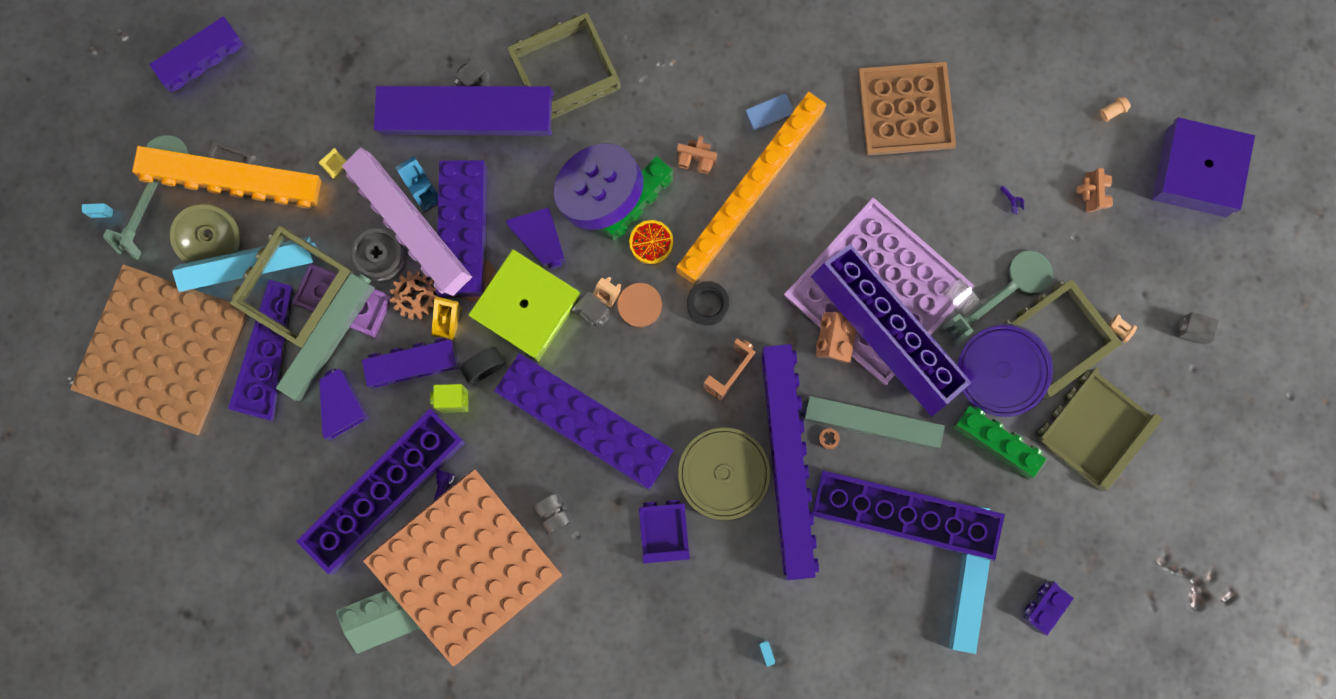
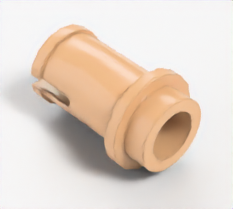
[1100,97,1131,122]

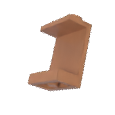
[703,339,755,401]

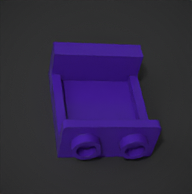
[639,500,690,564]

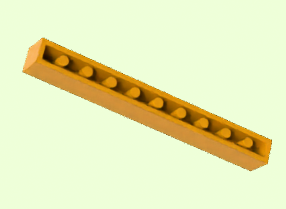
[676,91,826,285]

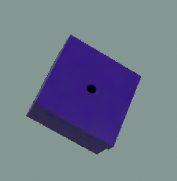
[1152,117,1255,217]

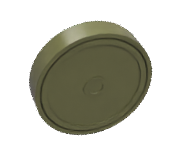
[678,428,770,521]

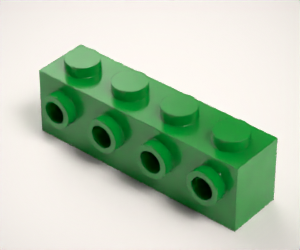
[600,156,673,241]
[952,406,1047,479]

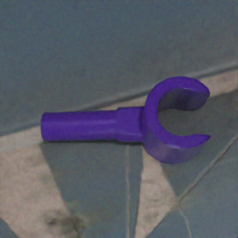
[1000,185,1024,215]

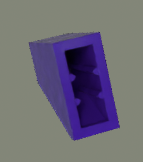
[506,207,566,270]
[319,368,370,441]

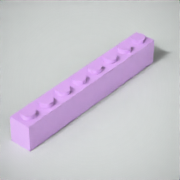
[342,147,472,296]

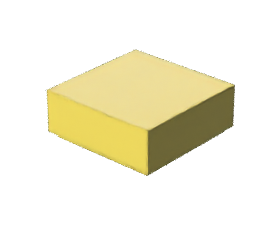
[318,148,347,180]

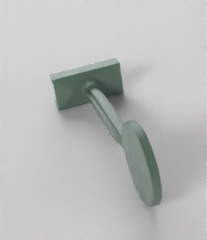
[103,135,188,260]
[938,251,1053,348]

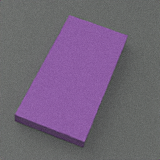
[291,263,393,338]

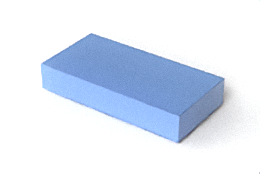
[745,94,794,131]

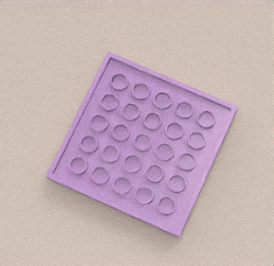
[784,198,974,386]

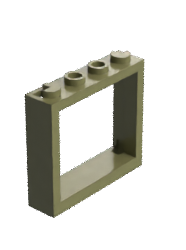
[507,12,621,119]
[230,226,353,348]
[1003,279,1122,399]

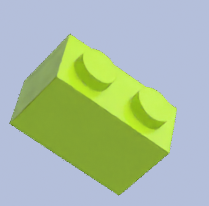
[430,384,468,413]

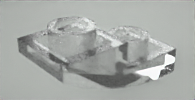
[942,277,982,317]

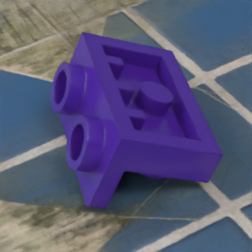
[1023,581,1074,636]

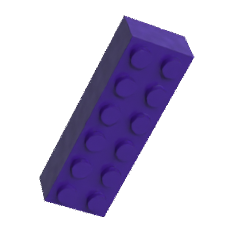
[436,160,488,298]

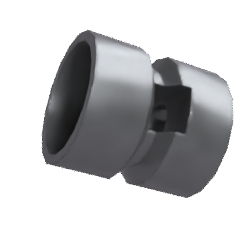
[532,493,573,535]

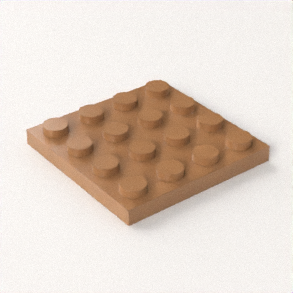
[858,62,956,156]

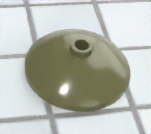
[170,203,240,263]

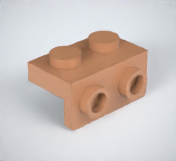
[815,312,856,363]

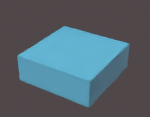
[82,203,113,218]
[758,640,775,667]

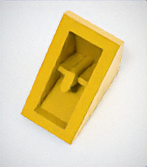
[431,297,462,340]

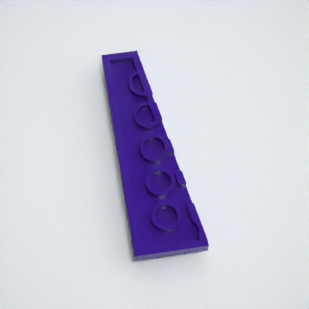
[228,280,292,421]

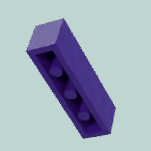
[149,16,244,92]
[362,337,460,389]

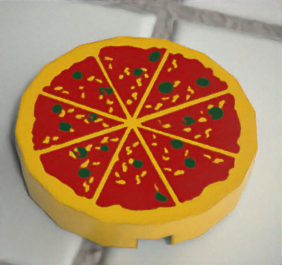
[629,220,674,265]

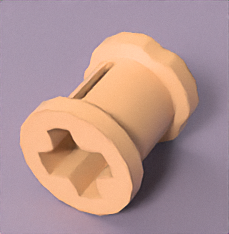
[1108,314,1137,343]

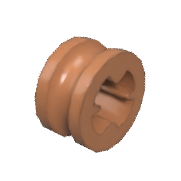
[819,428,840,450]

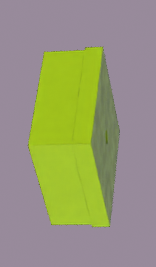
[469,250,580,362]

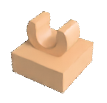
[593,277,621,308]

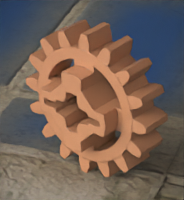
[390,271,438,320]

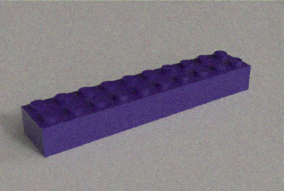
[761,344,819,580]

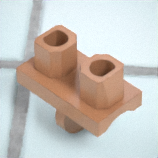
[677,135,717,174]
[1076,168,1113,213]

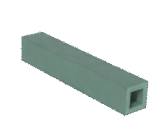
[276,273,375,401]
[800,396,945,450]

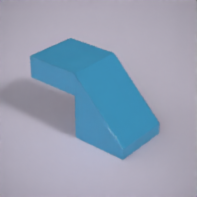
[395,156,438,212]

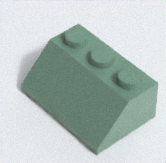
[336,590,420,654]

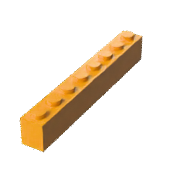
[132,146,322,208]

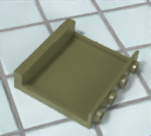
[1036,367,1163,491]

